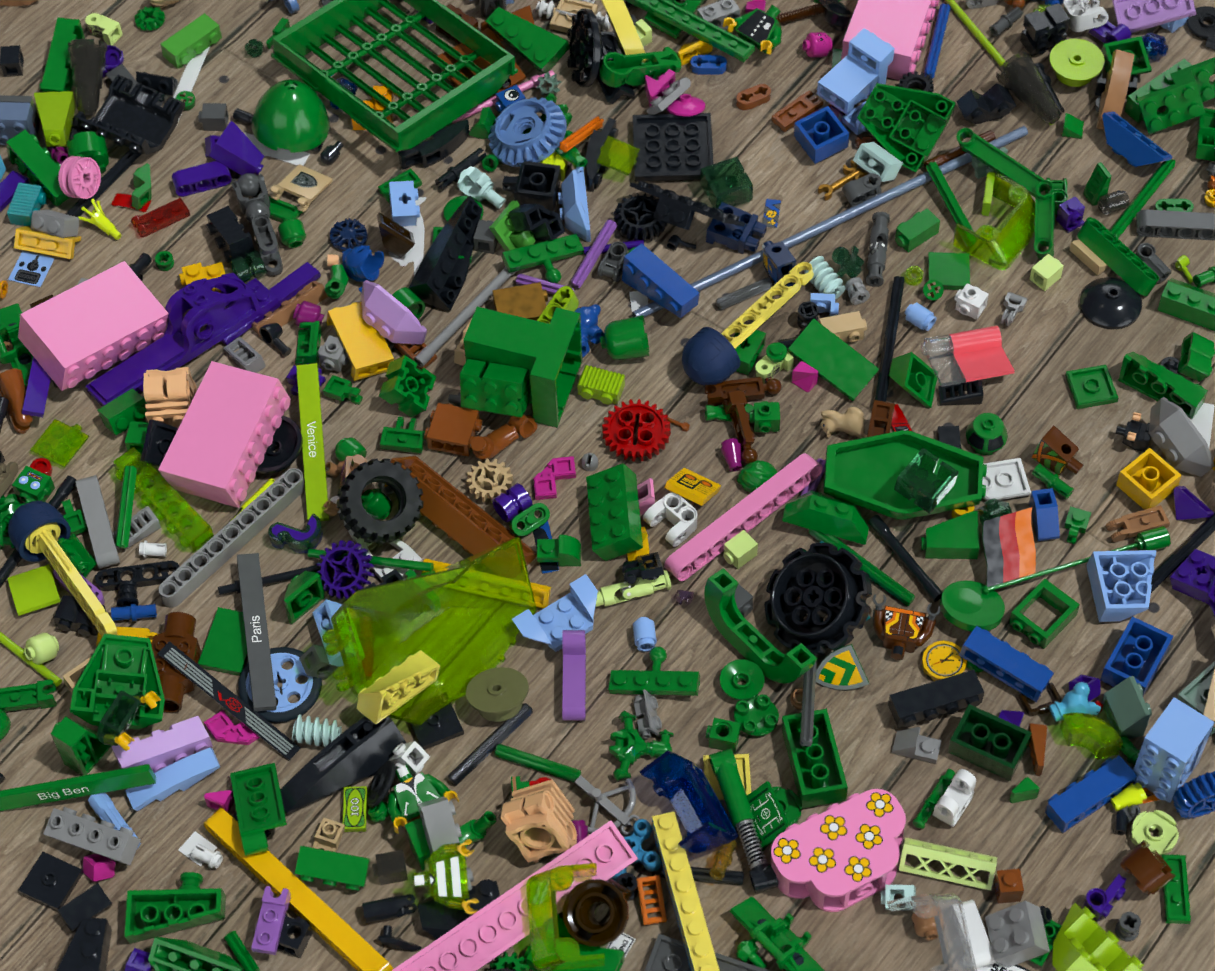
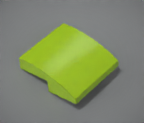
[7,564,61,616]

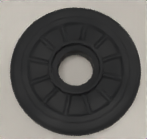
[1187,6,1215,39]
[367,761,396,808]

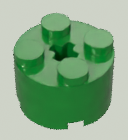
[66,131,109,174]

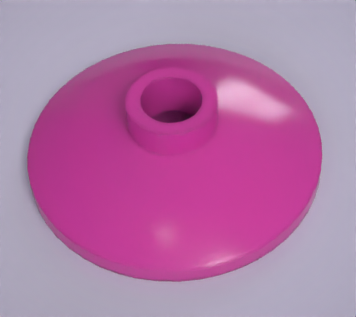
[666,94,705,116]

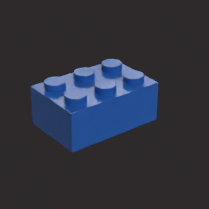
[1100,616,1173,697]

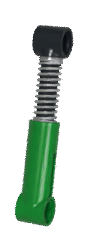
[709,748,778,893]

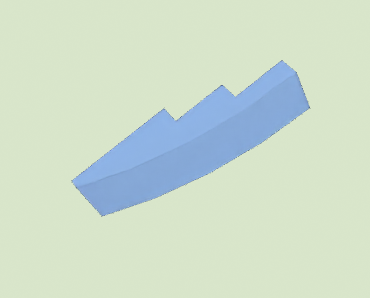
[125,747,221,811]

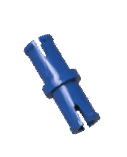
[111,604,157,622]

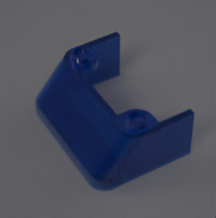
[639,750,738,854]

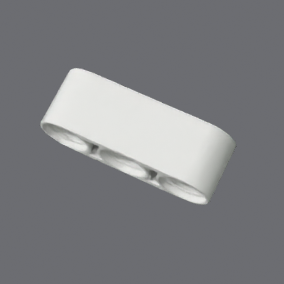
[949,900,995,970]

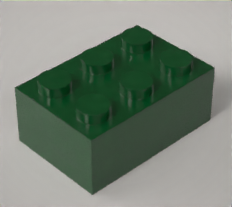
[948,704,1032,781]

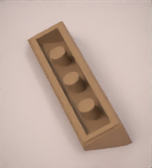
[251,281,328,337]

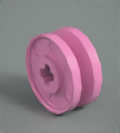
[58,156,101,199]

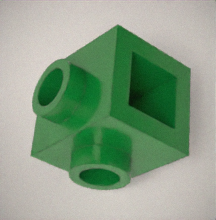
[750,401,780,433]

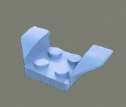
[512,574,598,652]

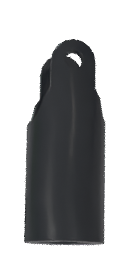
[362,894,417,924]

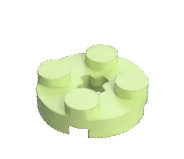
[1130,810,1179,856]

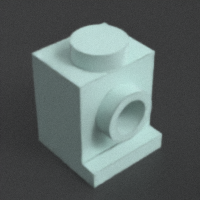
[881,885,916,911]

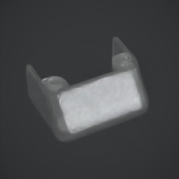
[887,894,977,971]

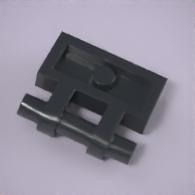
[622,552,664,584]

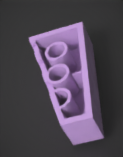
[111,716,213,773]

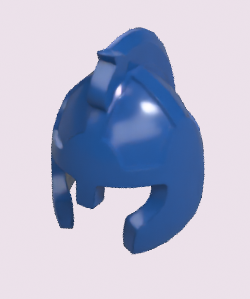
[342,245,384,282]

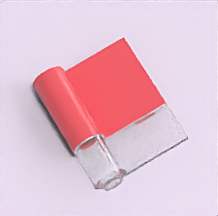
[921,325,1014,387]

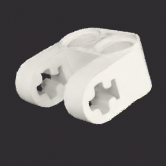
[1064,0,1109,32]
[643,493,698,547]
[933,769,976,827]

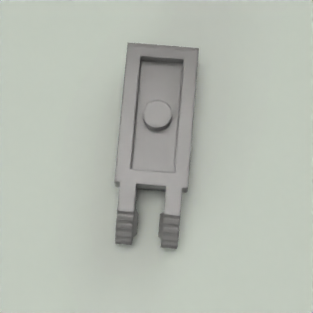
[646,77,691,115]

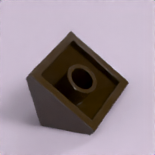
[377,212,415,258]

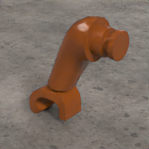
[471,414,537,460]

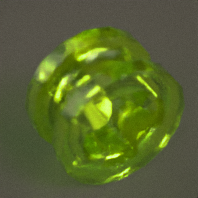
[904,266,924,286]

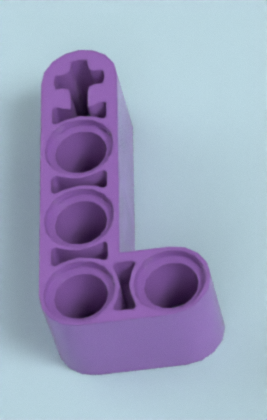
[562,630,586,721]

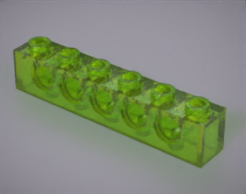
[113,447,214,553]

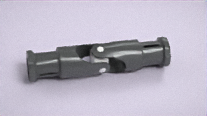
[866,212,890,287]

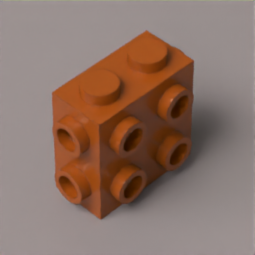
[424,403,482,457]

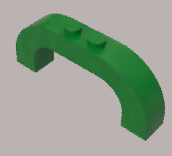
[704,568,817,683]

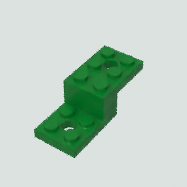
[1137,57,1215,134]

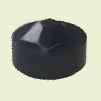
[1160,357,1180,374]

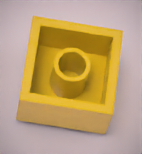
[1116,448,1181,510]

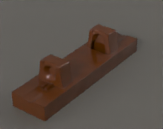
[867,400,895,437]

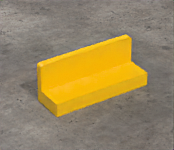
[14,226,81,259]

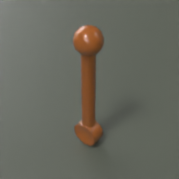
[656,410,690,431]

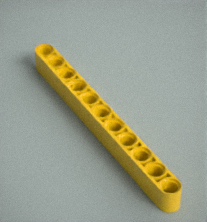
[203,808,394,971]

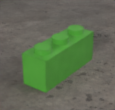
[161,13,222,69]

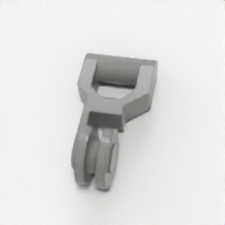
[1000,292,1028,327]

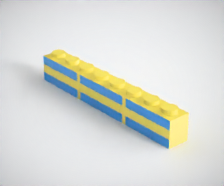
[652,812,719,971]

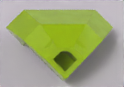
[1052,903,1144,971]

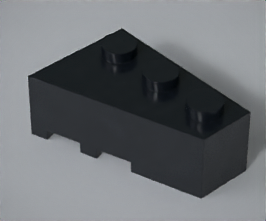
[206,206,256,269]

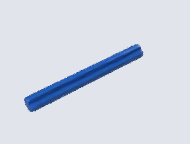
[924,3,950,79]

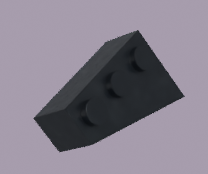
[57,918,112,971]

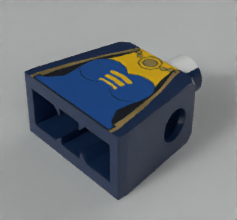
[762,241,796,287]

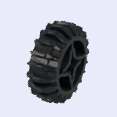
[614,193,667,243]

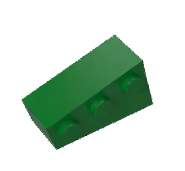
[50,716,114,776]

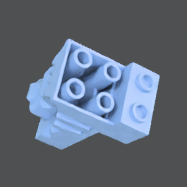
[817,28,895,115]

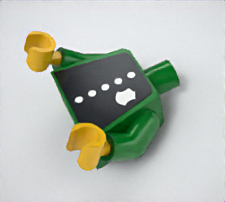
[722,5,782,55]

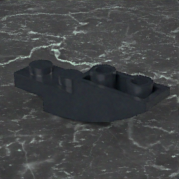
[586,118,618,192]
[398,119,469,170]

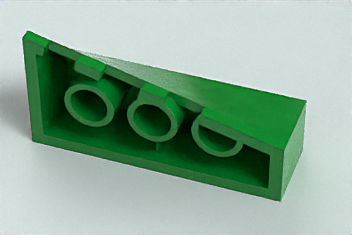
[1118,352,1208,419]

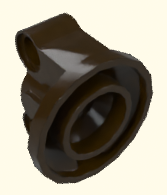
[563,878,632,947]

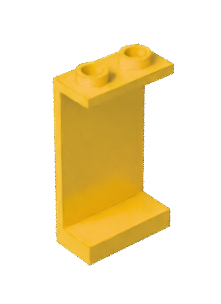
[326,302,394,381]

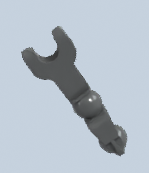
[232,173,283,276]

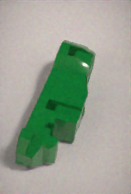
[599,47,681,87]

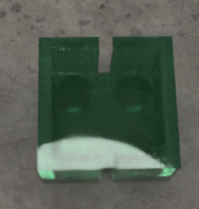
[700,157,753,208]
[894,448,959,514]

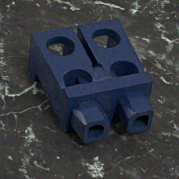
[706,202,767,254]

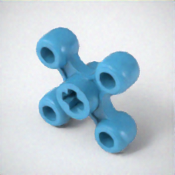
[612,819,662,881]

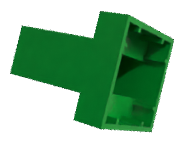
[463,307,583,428]

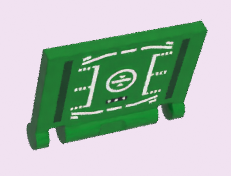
[747,781,790,851]

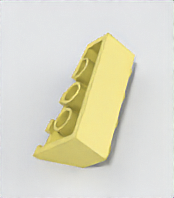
[356,650,440,724]

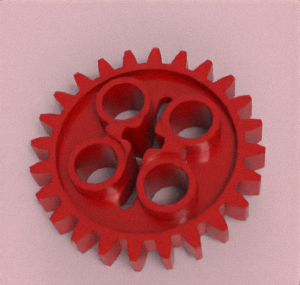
[602,399,671,462]

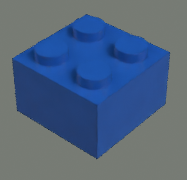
[794,106,849,164]

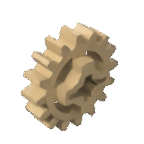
[467,459,513,503]

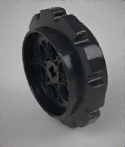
[764,543,872,656]

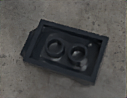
[417,879,500,940]

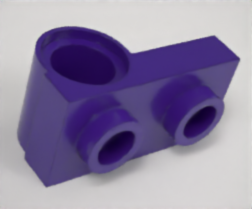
[1089,21,1132,44]
[1083,874,1127,922]

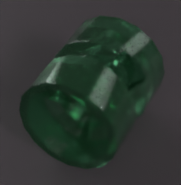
[230,250,267,283]

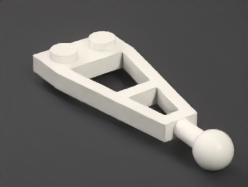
[330,496,423,581]

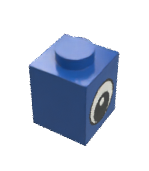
[495,85,526,113]

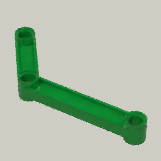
[956,128,1056,260]

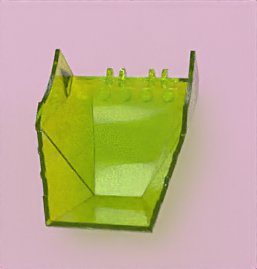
[322,537,537,725]

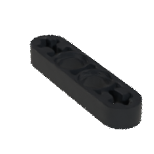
[95,561,179,591]

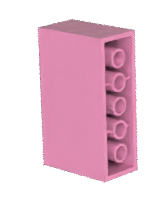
[841,0,940,81]
[18,261,169,391]
[158,361,291,508]

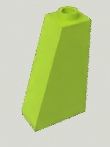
[34,91,76,147]

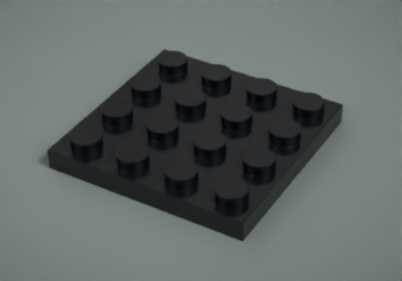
[633,113,714,182]

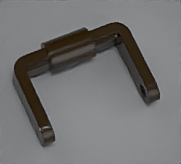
[1019,682,1062,716]

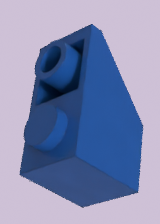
[1029,488,1060,541]

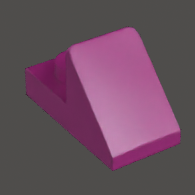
[645,69,675,106]

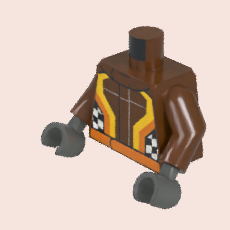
[872,594,941,660]

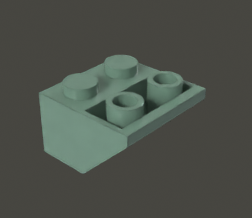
[1102,676,1152,742]

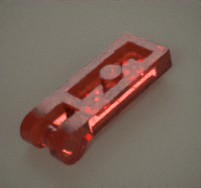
[131,198,191,237]

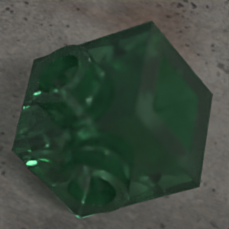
[978,499,1012,525]

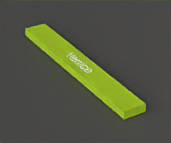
[296,363,330,522]

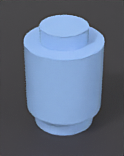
[905,302,937,331]
[632,617,657,652]

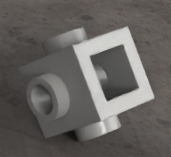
[318,335,349,372]

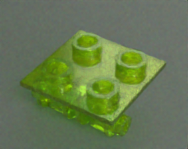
[30,419,89,468]

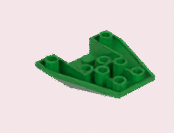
[857,83,956,173]

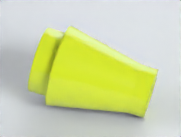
[1110,782,1147,811]

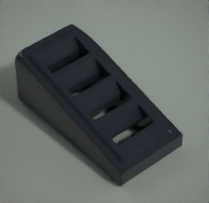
[938,380,984,406]

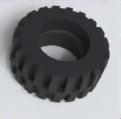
[337,458,424,544]

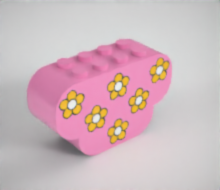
[770,789,906,912]

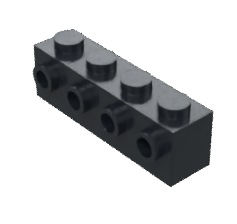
[888,670,984,728]

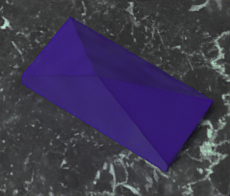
[1174,486,1214,520]

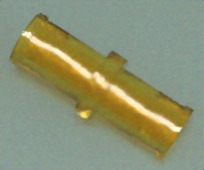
[710,837,737,880]

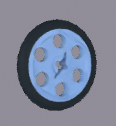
[238,647,322,723]

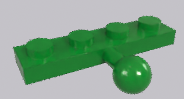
[501,234,584,284]
[608,646,700,696]

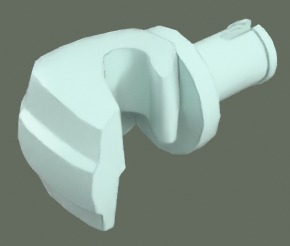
[457,166,506,209]

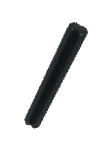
[651,864,744,885]

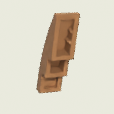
[1096,49,1134,131]

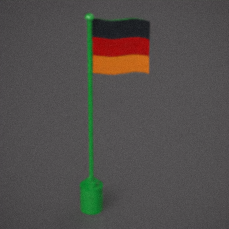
[982,507,1171,594]

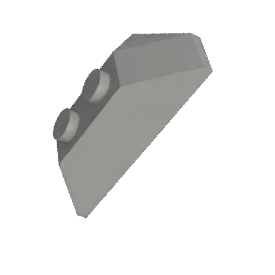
[1149,397,1215,477]

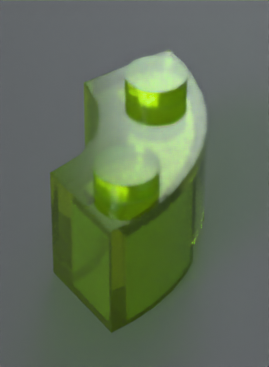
[1059,713,1123,760]

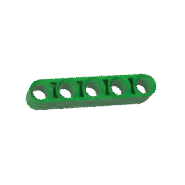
[1077,217,1159,296]

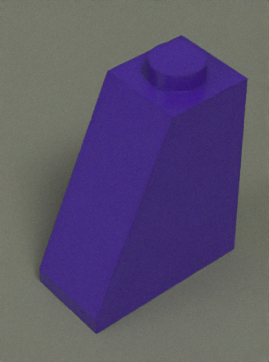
[209,121,265,175]

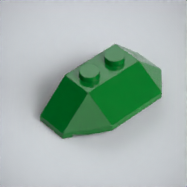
[782,490,869,545]
[148,937,243,971]

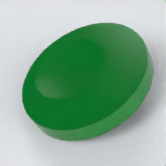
[940,581,1005,632]

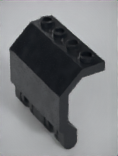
[76,75,185,155]

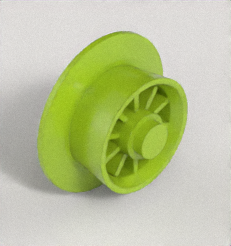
[1049,39,1104,87]

